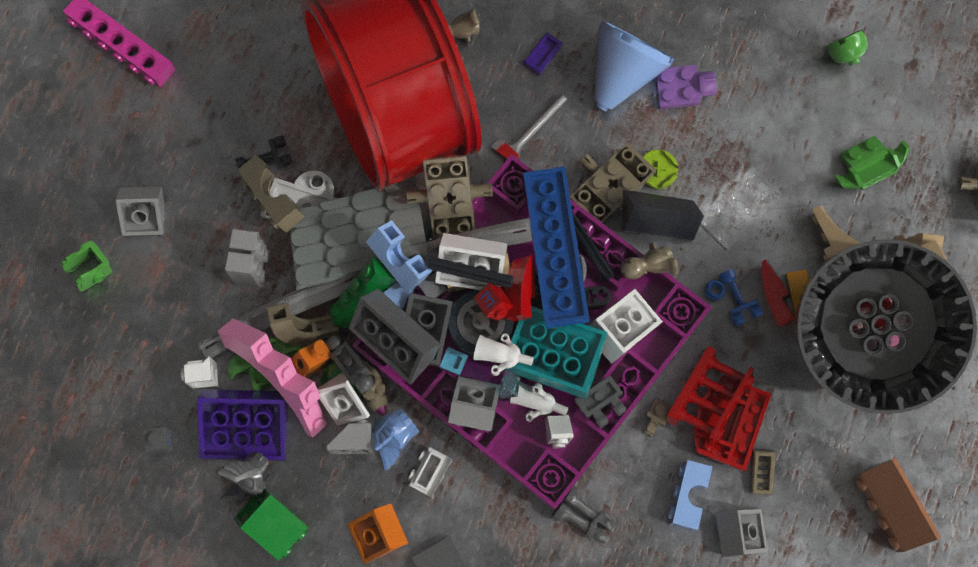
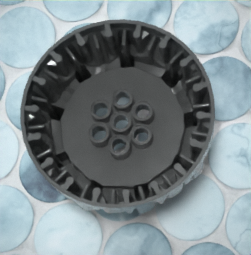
[795,239,977,414]

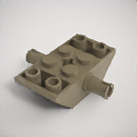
[570,142,657,223]
[406,155,493,239]

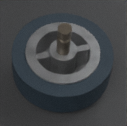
[448,290,514,356]

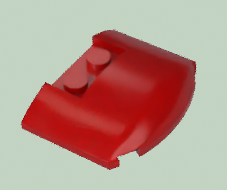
[694,375,771,472]

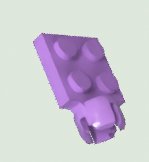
[657,65,717,110]

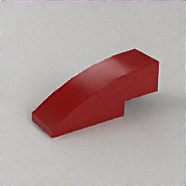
[504,255,536,322]
[762,259,796,326]

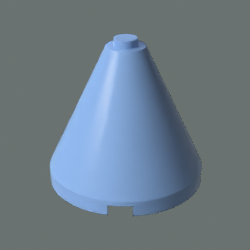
[594,20,674,111]

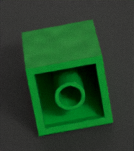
[233,487,308,561]

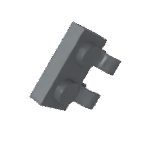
[574,376,626,428]

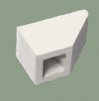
[545,415,573,449]

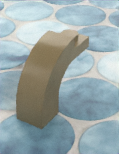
[267,303,340,346]

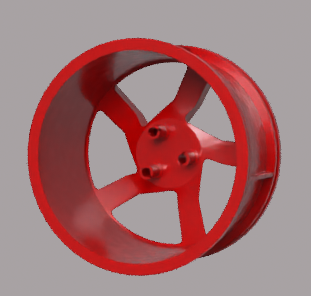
[301,0,482,192]

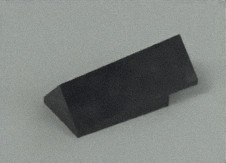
[623,190,704,241]

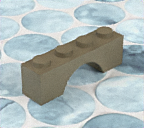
[237,155,305,232]

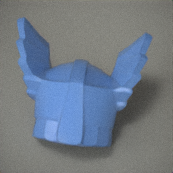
[372,409,419,470]

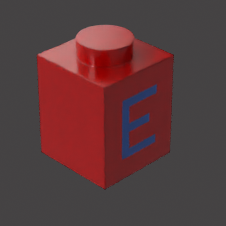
[474,283,513,321]

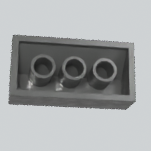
[349,289,440,384]

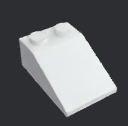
[589,289,663,364]

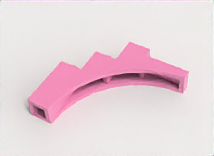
[218,318,327,438]

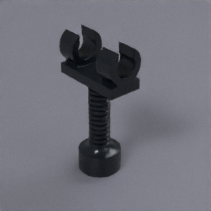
[235,135,293,169]

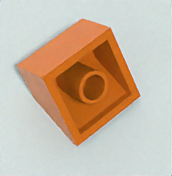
[347,503,408,564]

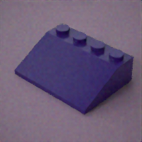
[197,389,288,460]

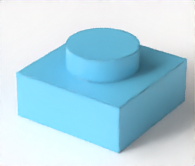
[439,347,468,376]

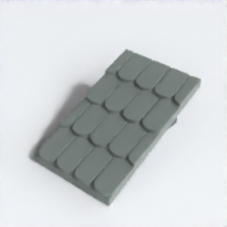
[289,178,428,290]

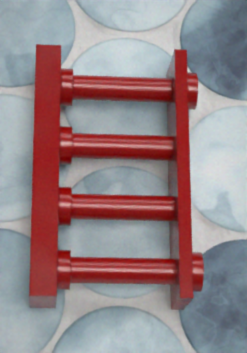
[667,346,755,446]

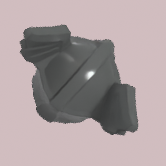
[217,452,270,502]

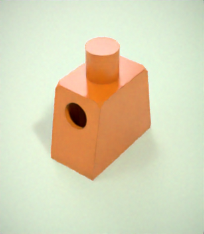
[291,339,332,378]

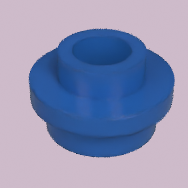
[705,280,726,300]

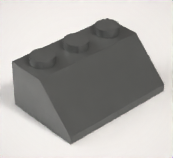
[406,293,453,366]

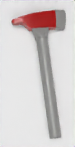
[491,94,567,160]

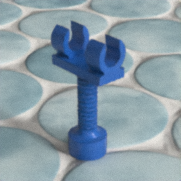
[718,268,763,326]

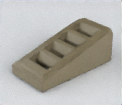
[751,449,776,495]

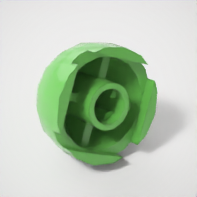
[826,29,868,66]

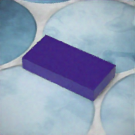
[523,32,563,75]

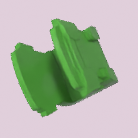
[61,241,112,291]

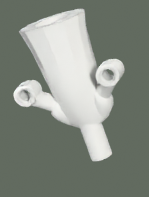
[474,333,534,376]
[510,380,568,422]

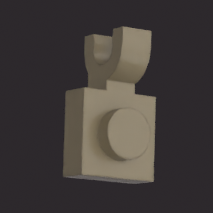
[644,397,672,437]

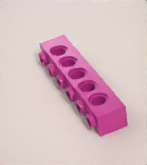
[63,0,176,88]

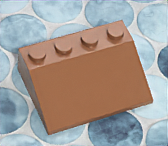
[855,458,941,552]

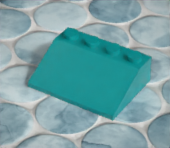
[504,306,608,399]

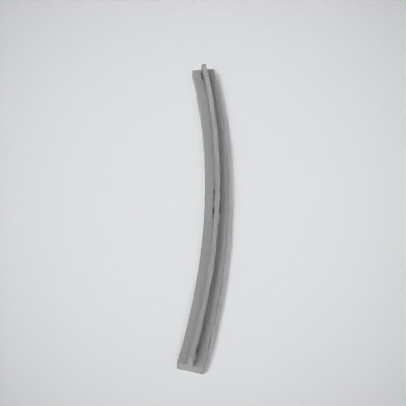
[197,218,533,359]

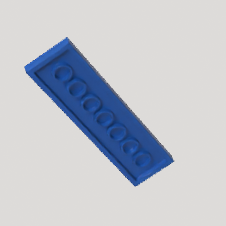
[523,166,590,329]

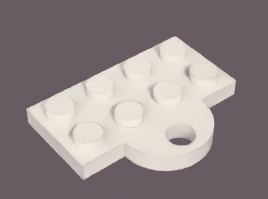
[260,171,338,220]

